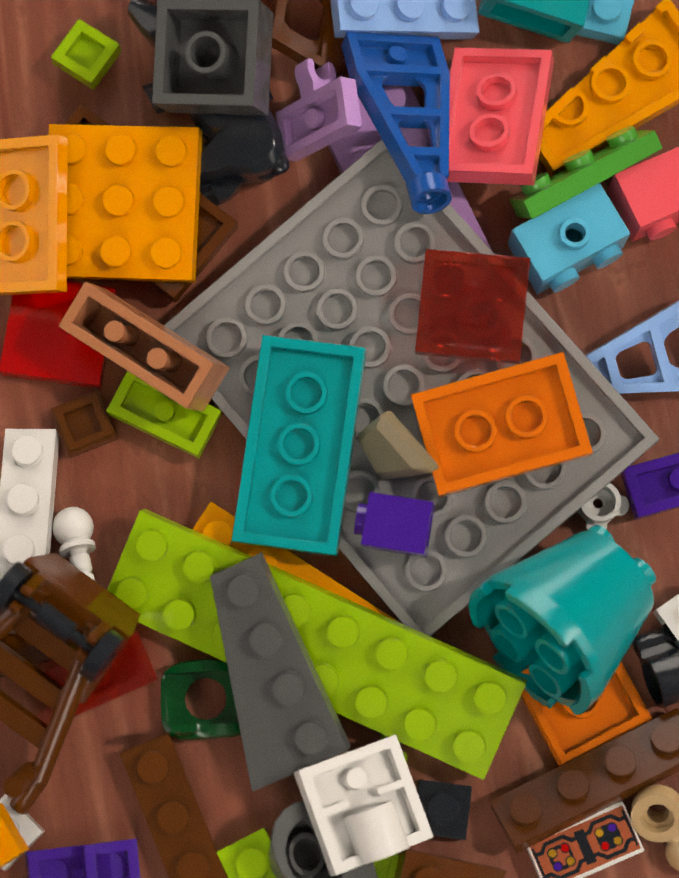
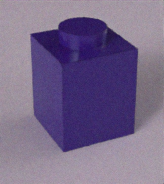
[354,492,435,558]

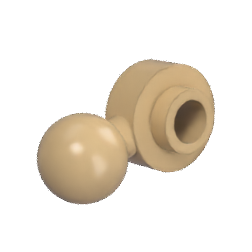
[631,784,679,872]

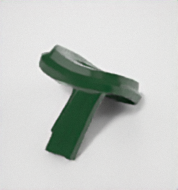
[160,659,241,740]

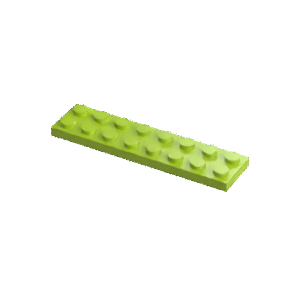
[107,509,527,780]

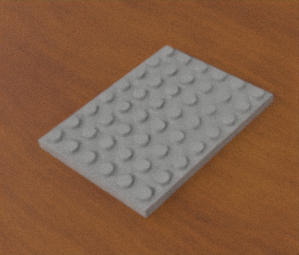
[164,139,660,636]

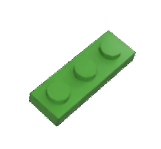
[509,126,663,219]

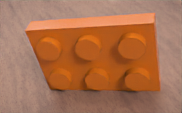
[411,352,593,498]

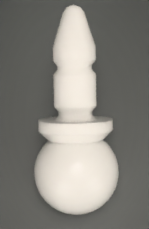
[52,507,96,581]

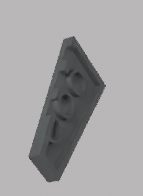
[210,552,351,792]

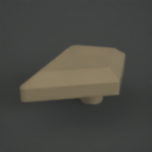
[357,411,439,480]

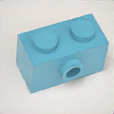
[507,183,631,294]

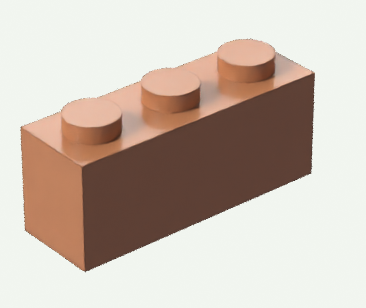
[59,282,230,412]

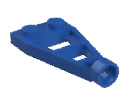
[341,32,452,214]

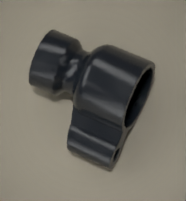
[632,628,679,709]

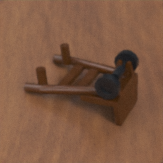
[0,553,140,815]

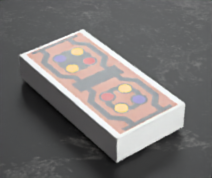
[527,801,644,878]

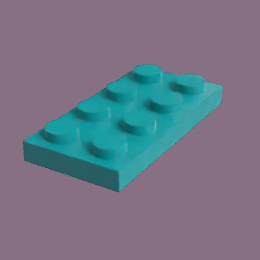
[232,335,367,557]

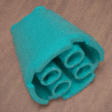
[469,525,656,715]

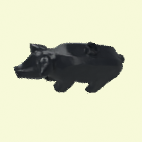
[127,0,290,206]

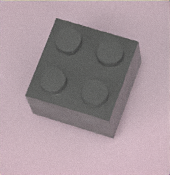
[152,0,274,115]

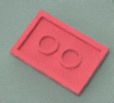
[447,48,554,185]

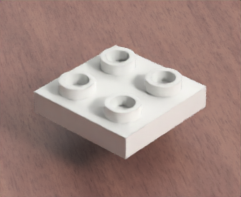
[294,735,434,876]

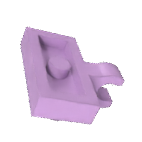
[276,58,362,162]

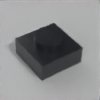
[417,779,472,840]

